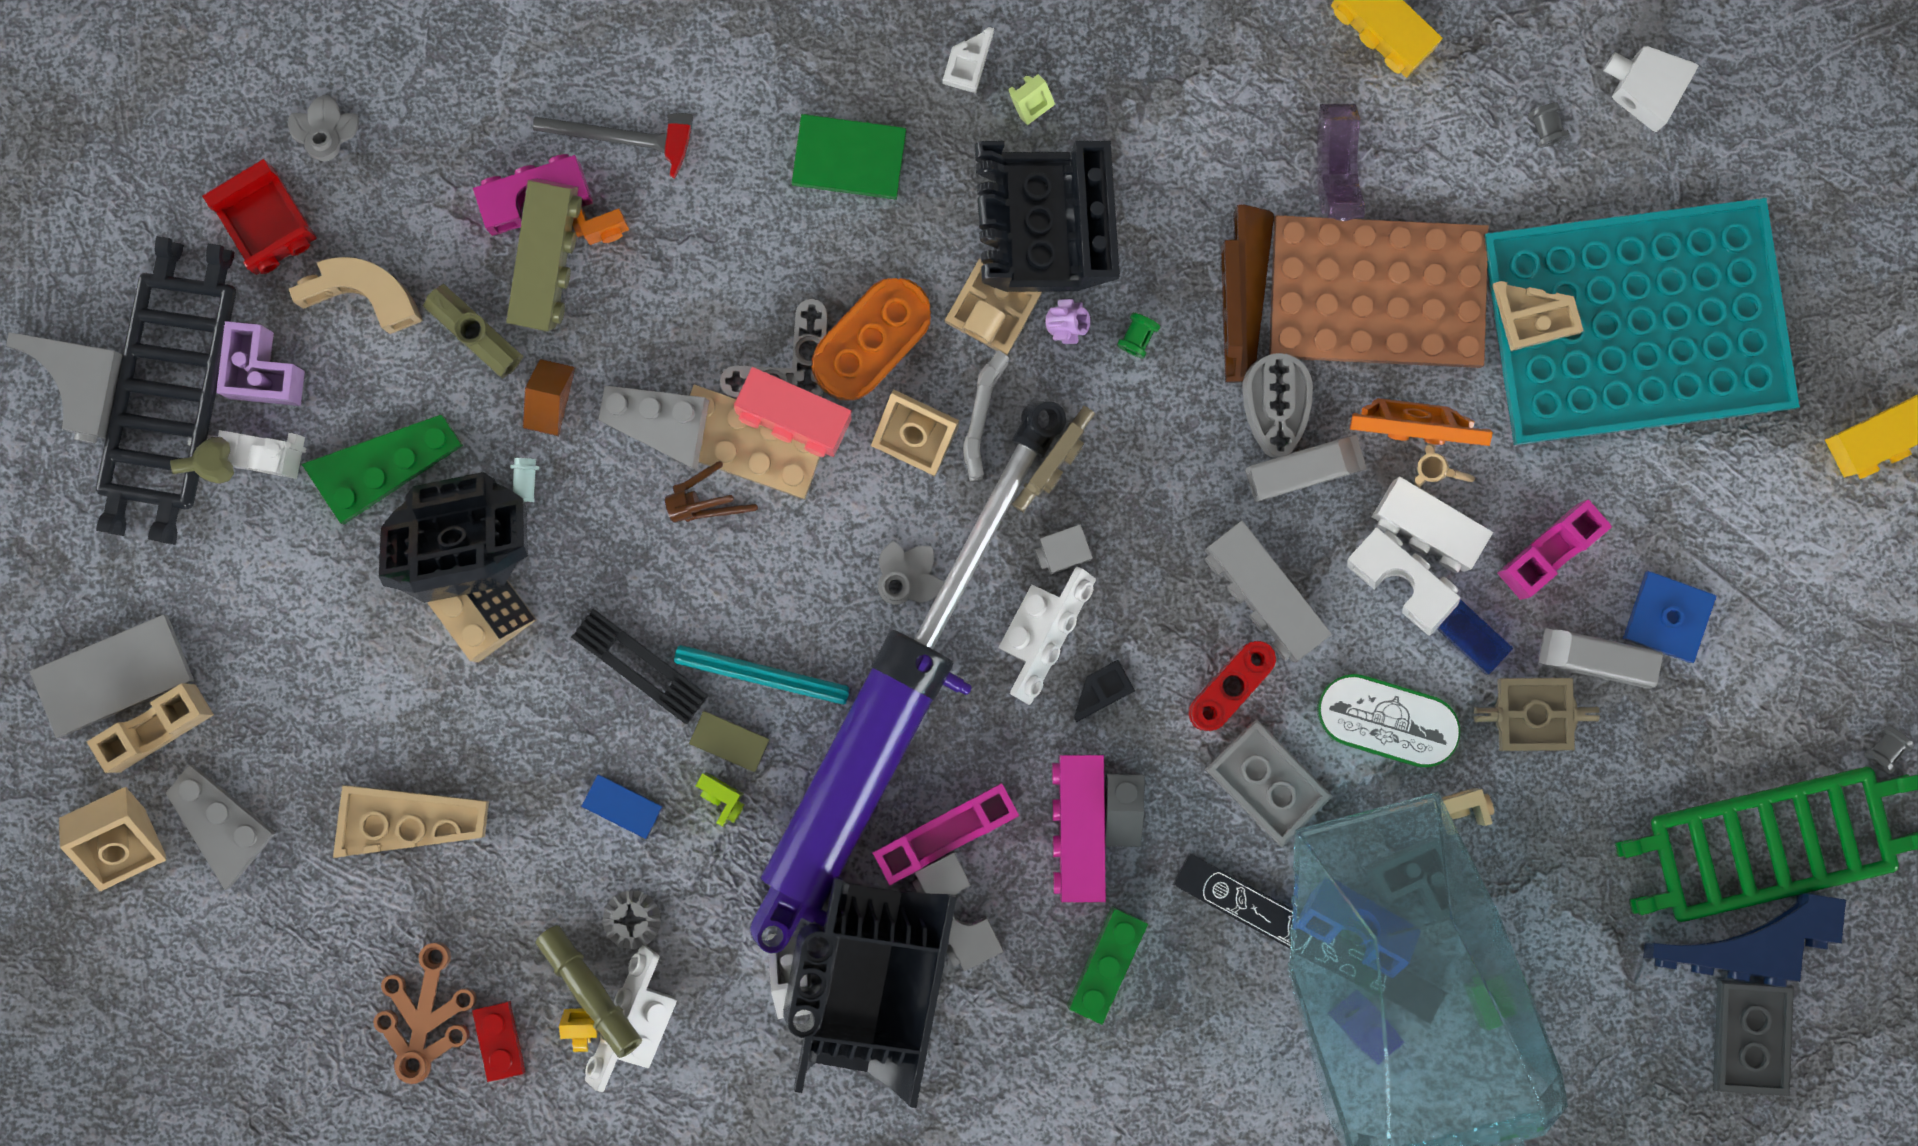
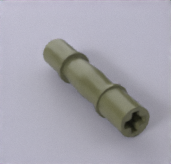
[535,925,642,1058]

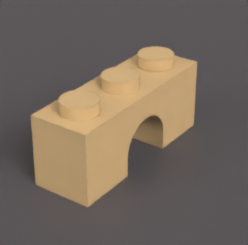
[87,683,214,773]

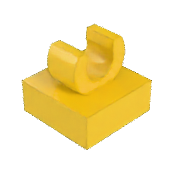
[559,1008,599,1052]

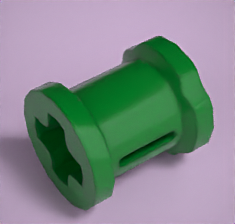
[1117,312,1160,359]

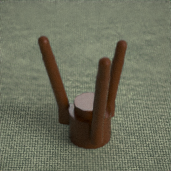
[665,461,758,523]

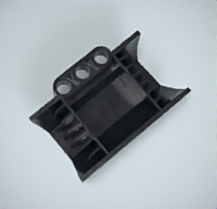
[783,877,957,1108]

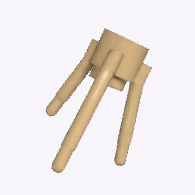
[1414,443,1475,488]

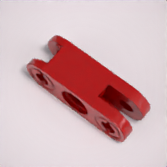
[1188,641,1276,731]

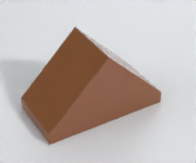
[523,359,576,437]

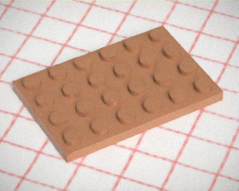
[1269,215,1489,368]

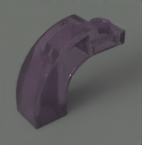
[1317,104,1365,221]

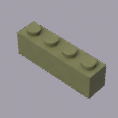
[506,178,582,331]

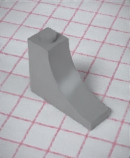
[6,332,123,444]

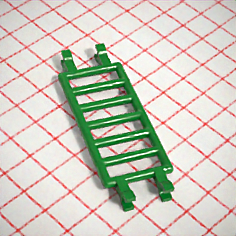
[1615,766,1918,922]

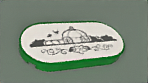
[1317,674,1460,767]

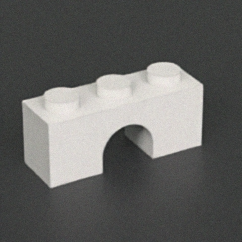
[1347,527,1461,636]

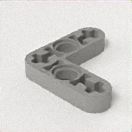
[720,299,828,399]

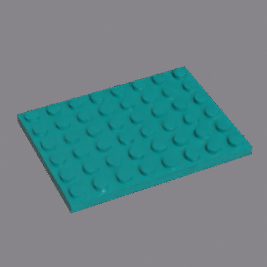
[1484,198,1800,445]

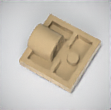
[945,258,1042,356]

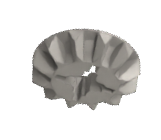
[602,890,661,949]

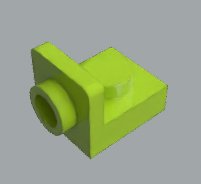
[695,772,745,827]

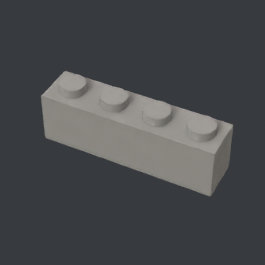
[1205,521,1332,662]

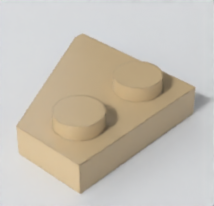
[1492,281,1584,351]

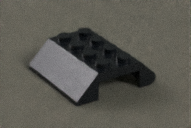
[975,141,1120,292]

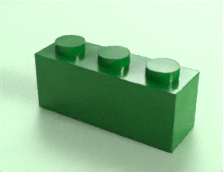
[1067,906,1148,1025]

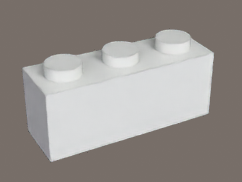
[1372,477,1493,573]

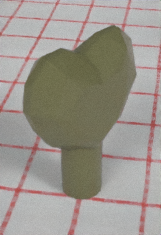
[170,437,234,484]

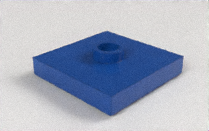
[1623,571,1717,663]

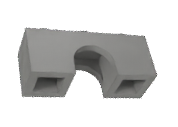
[912,851,1004,971]

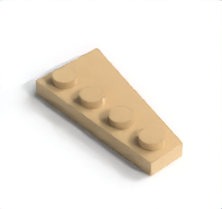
[333,785,489,858]

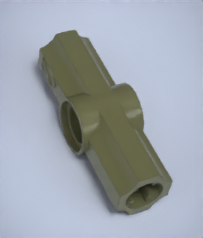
[422,283,524,379]

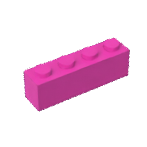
[1052,755,1106,902]

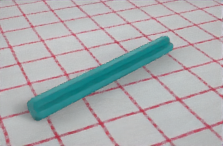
[674,645,850,705]

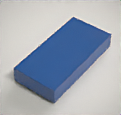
[581,774,664,839]

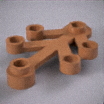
[373,942,477,1084]

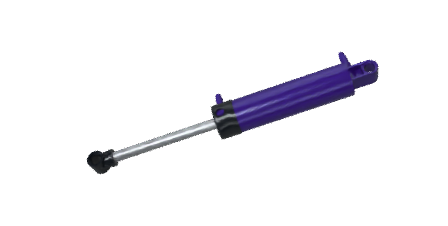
[750,401,1066,954]

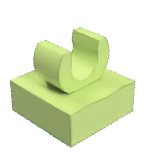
[1009,74,1055,125]

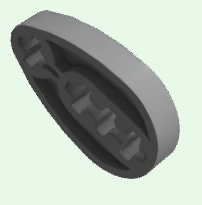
[1242,353,1313,458]

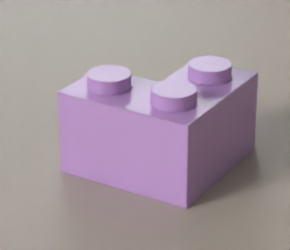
[216,321,305,406]

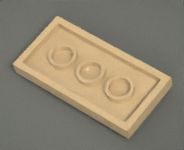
[690,385,820,500]

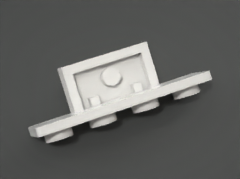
[998,567,1096,705]
[585,945,677,1092]

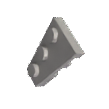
[598,386,709,470]
[166,765,276,890]

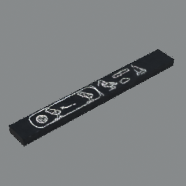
[1172,853,1447,1025]

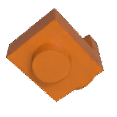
[573,207,629,245]

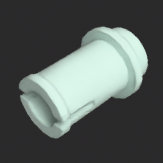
[510,458,539,502]

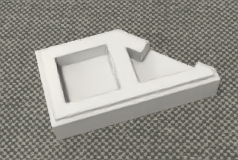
[943,27,994,93]

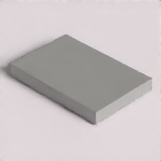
[1204,719,1333,847]

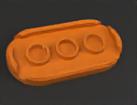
[812,278,931,401]

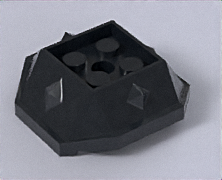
[378,472,528,603]

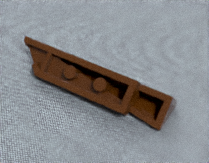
[1220,204,1274,382]

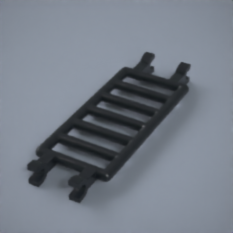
[95,236,237,545]

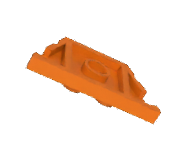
[1350,398,1493,446]

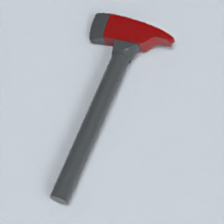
[533,113,693,179]

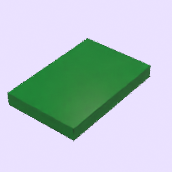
[791,114,907,200]

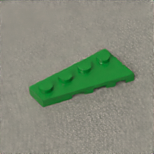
[301,415,463,525]

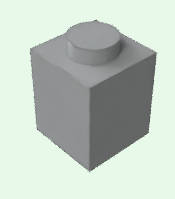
[1035,524,1093,575]

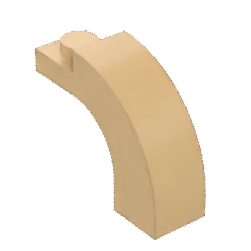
[289,257,423,334]

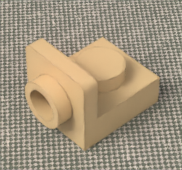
[1433,788,1494,826]

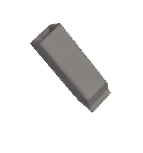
[1245,435,1367,503]
[1538,628,1663,688]

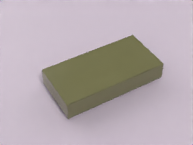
[689,711,770,772]

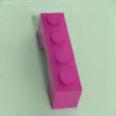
[873,783,1019,885]

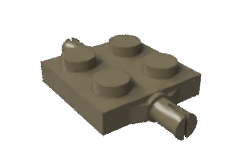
[1012,405,1095,513]
[1473,678,1600,751]

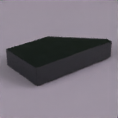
[1074,660,1135,722]

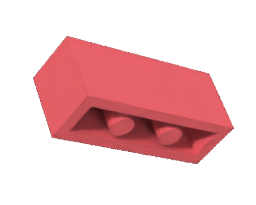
[734,367,852,457]

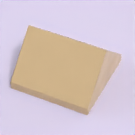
[871,389,959,476]

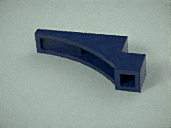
[1643,894,1846,988]

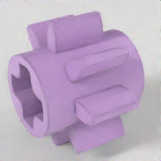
[1046,299,1090,344]

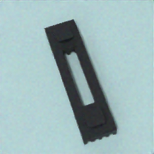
[571,609,709,724]

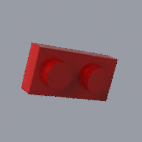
[472,1001,526,1082]

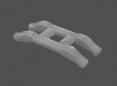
[963,350,1010,482]

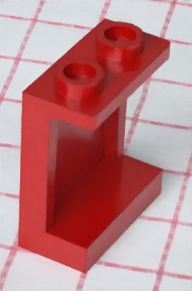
[202,159,317,275]

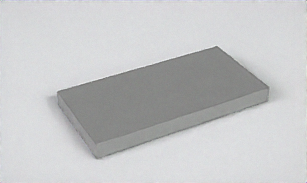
[29,614,194,738]

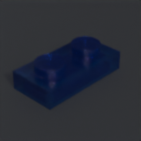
[1437,599,1513,675]

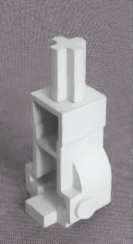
[188,430,307,479]

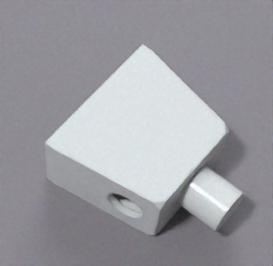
[1603,46,1699,132]

